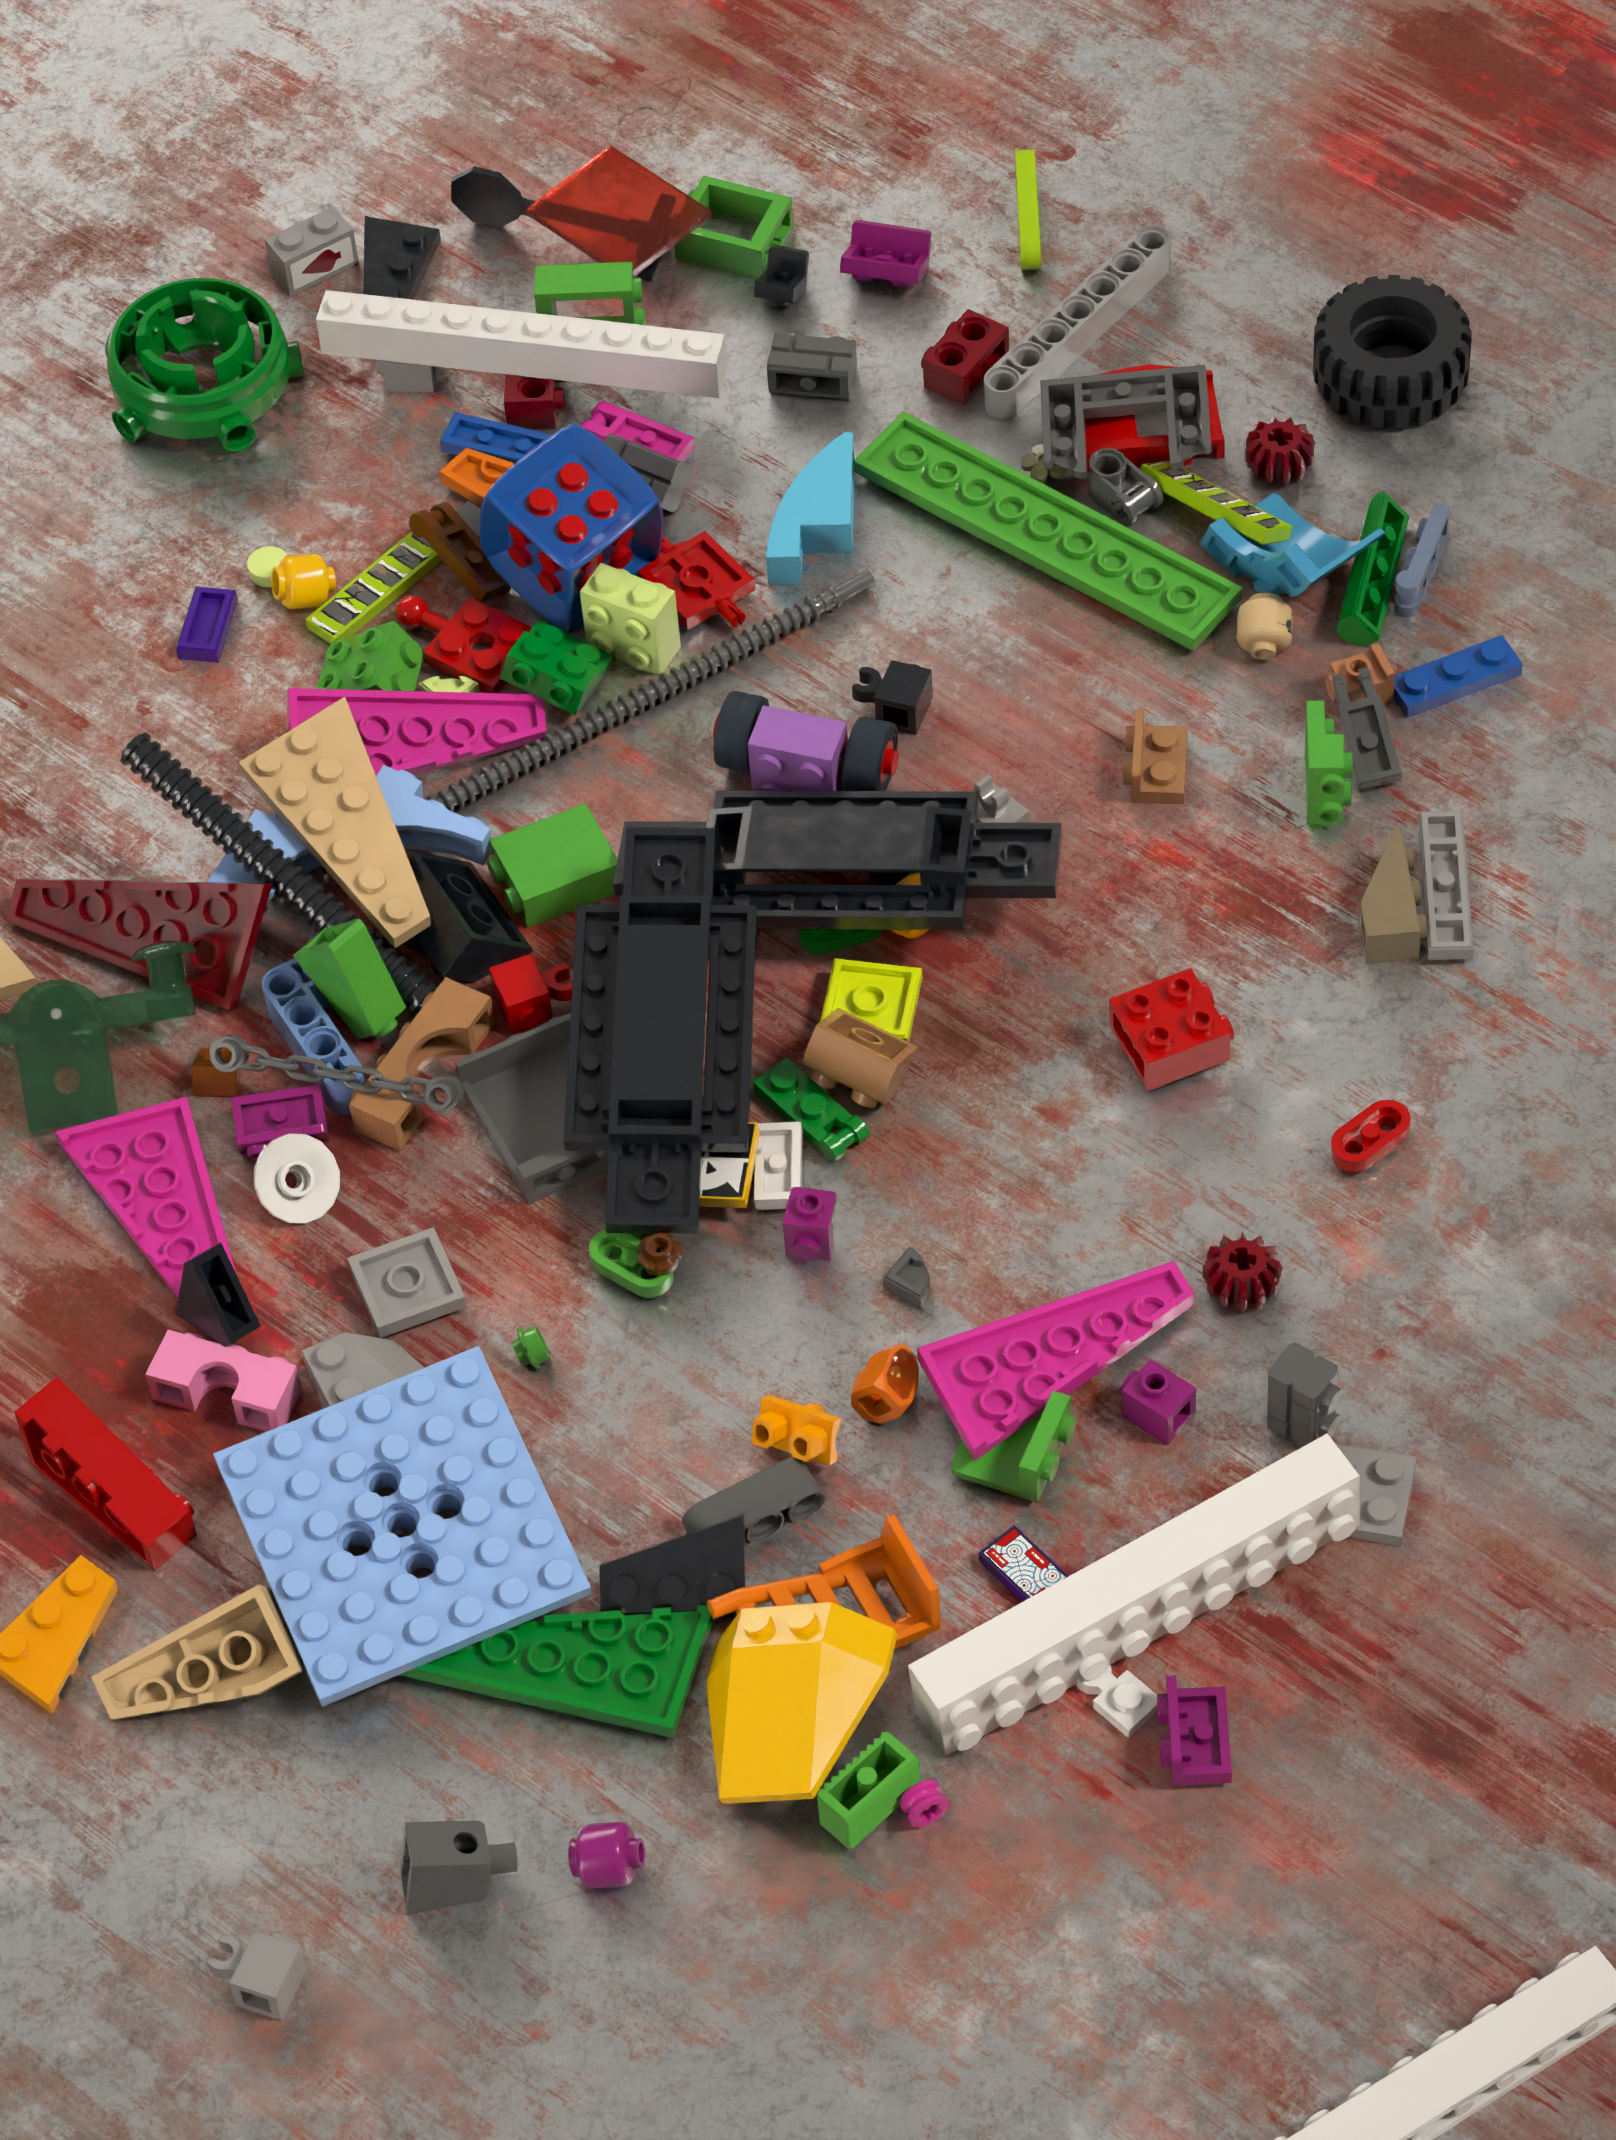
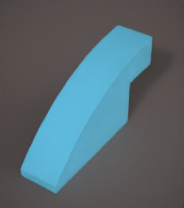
[766,432,855,585]

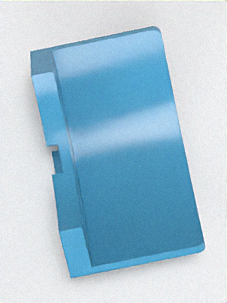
[1200,493,1385,598]

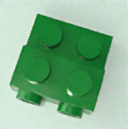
[500,619,614,716]

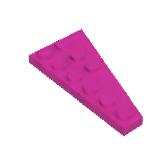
[286,688,546,776]
[55,1097,237,1298]
[917,1261,1194,1461]

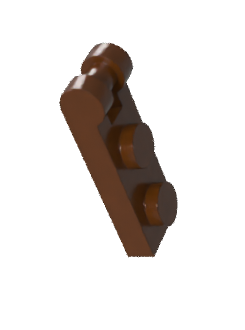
[409,502,511,602]

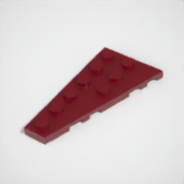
[5,878,273,1010]

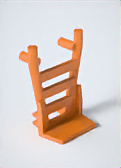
[707,1514,941,1649]

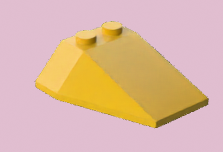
[706,1602,898,1804]

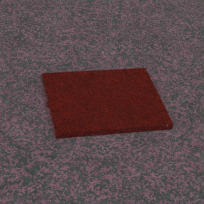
[526,145,712,276]

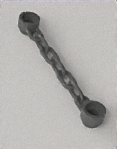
[209,1034,464,1113]

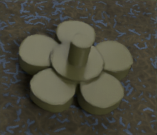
[1021,444,1067,483]

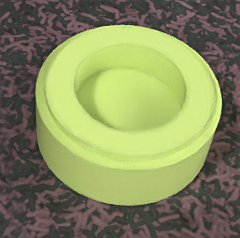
[247,546,287,587]

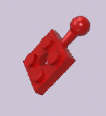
[395,595,532,693]

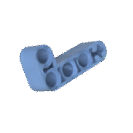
[262,958,365,1116]

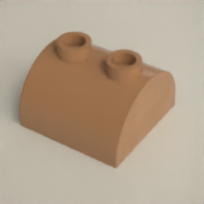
[803,1008,918,1108]

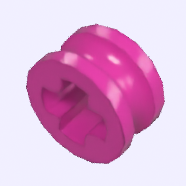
[899,1780,950,1828]

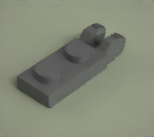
[1332,667,1402,791]

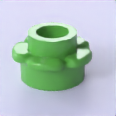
[511,1325,551,1370]

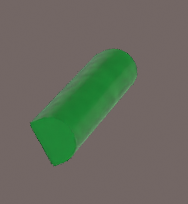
[1336,491,1409,646]

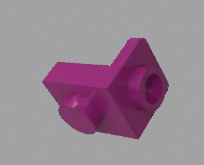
[783,1187,837,1261]

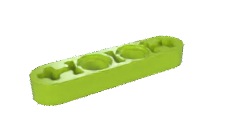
[1015,149,1041,271]

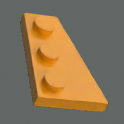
[0,1555,118,1714]

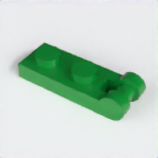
[753,1057,870,1163]

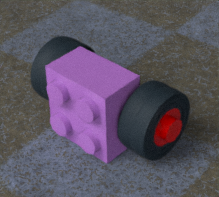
[713,691,899,791]

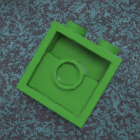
[1305,700,1353,825]

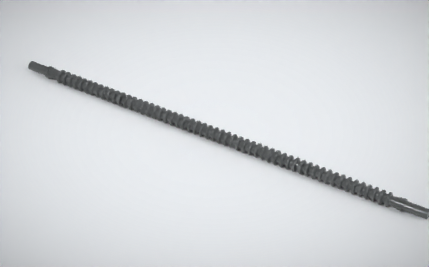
[265,570,875,911]

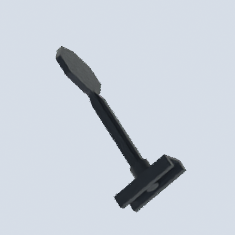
[451,166,677,282]

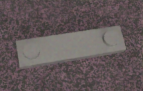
[1418,811,1474,960]

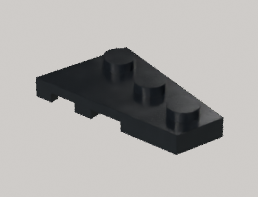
[363,216,441,300]
[599,1513,746,1613]

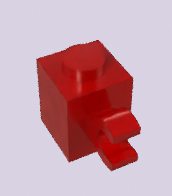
[489,954,573,1034]

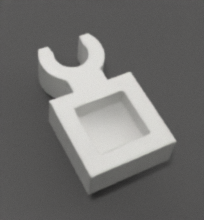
[1076,1663,1157,1738]

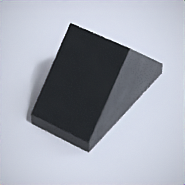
[175,1243,261,1346]

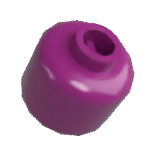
[568,1822,646,1889]

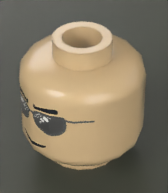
[1236,593,1293,660]

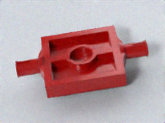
[637,531,755,630]

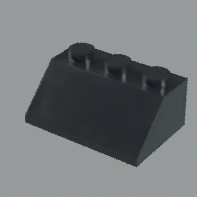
[407,850,533,983]

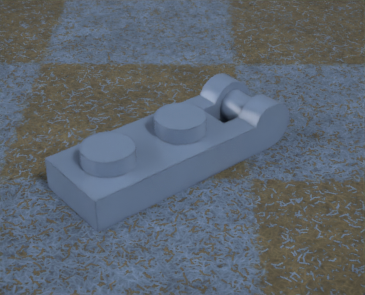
[1394,503,1450,617]

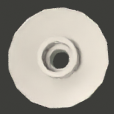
[254,1134,340,1224]

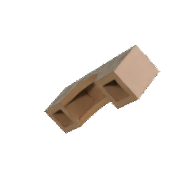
[349,977,495,1152]

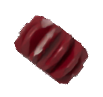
[1245,416,1315,486]
[1202,1231,1282,1313]

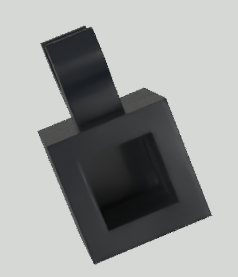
[852,660,933,735]

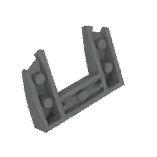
[1040,365,1212,479]

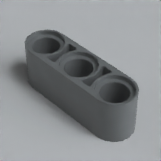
[682,1457,826,1549]

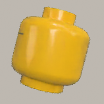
[271,553,336,610]

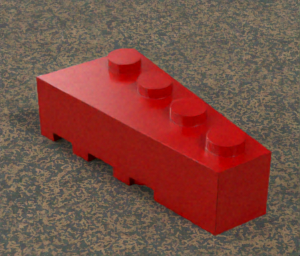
[14,1377,197,1572]

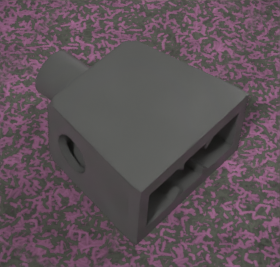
[399,1821,517,1914]

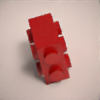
[1109,968,1234,1091]

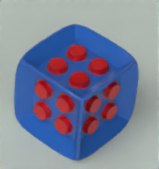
[480,424,663,632]

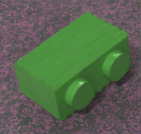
[817,1732,921,1849]

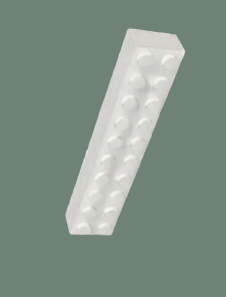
[908,1433,1360,1757]

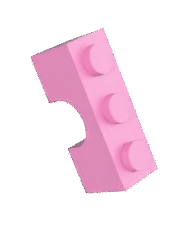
[145,1330,302,1432]

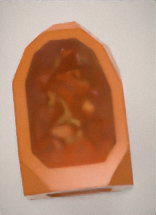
[851,1344,919,1424]

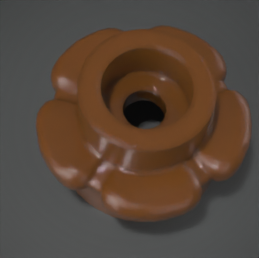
[637,1232,683,1276]

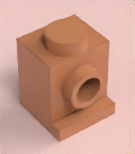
[1325,643,1395,704]

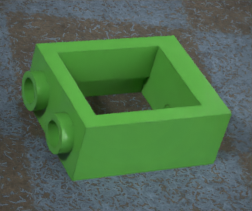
[670,175,794,278]
[534,262,646,325]

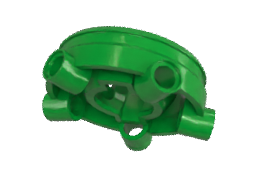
[105,278,304,452]

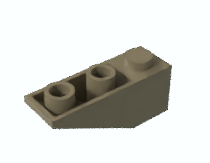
[1359,828,1427,964]

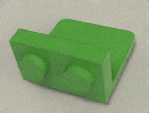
[317,620,424,691]
[951,1390,1077,1503]

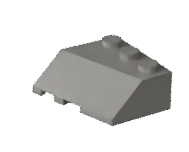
[302,1332,424,1409]

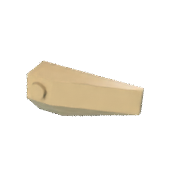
[91,1584,303,1721]

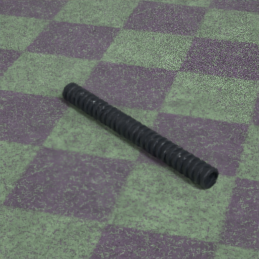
[120,732,438,1016]

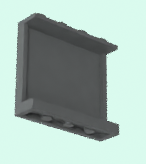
[455,1013,609,1205]

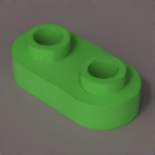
[589,1229,674,1298]

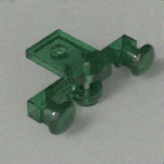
[0,940,197,1132]

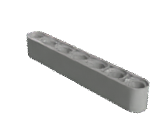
[984,225,1171,421]

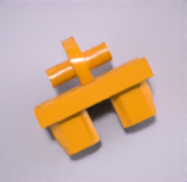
[751,1395,841,1466]

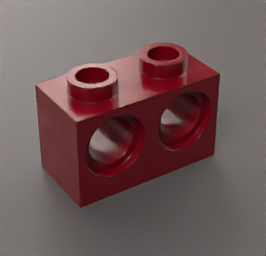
[921,309,1009,406]
[504,374,566,430]

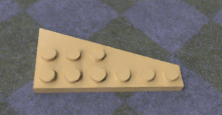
[238,697,431,948]

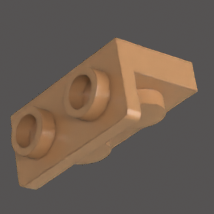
[1123,710,1187,804]

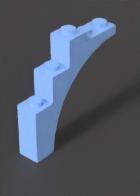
[207,765,491,902]

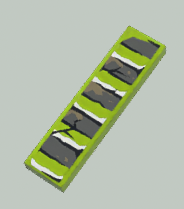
[1140,460,1293,545]
[306,531,443,644]

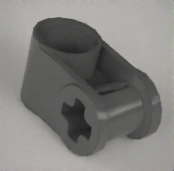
[1088,448,1164,527]

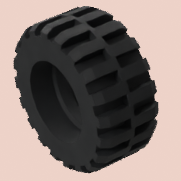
[1313,275,1472,429]

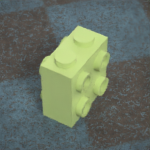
[580,563,681,675]

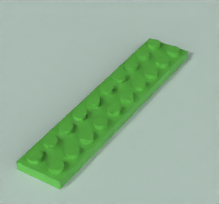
[853,411,1243,651]

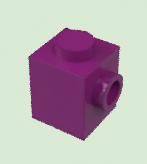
[1120,1359,1196,1445]

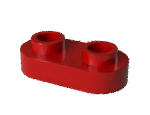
[1330,1099,1411,1172]

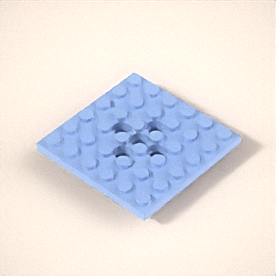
[213,1346,592,1707]

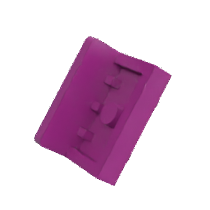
[840,220,932,287]
[231,1084,329,1158]
[1157,1675,1232,1786]

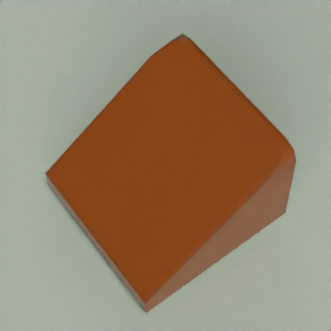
[191,1047,242,1097]

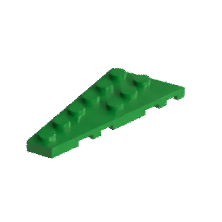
[400,1605,714,1738]

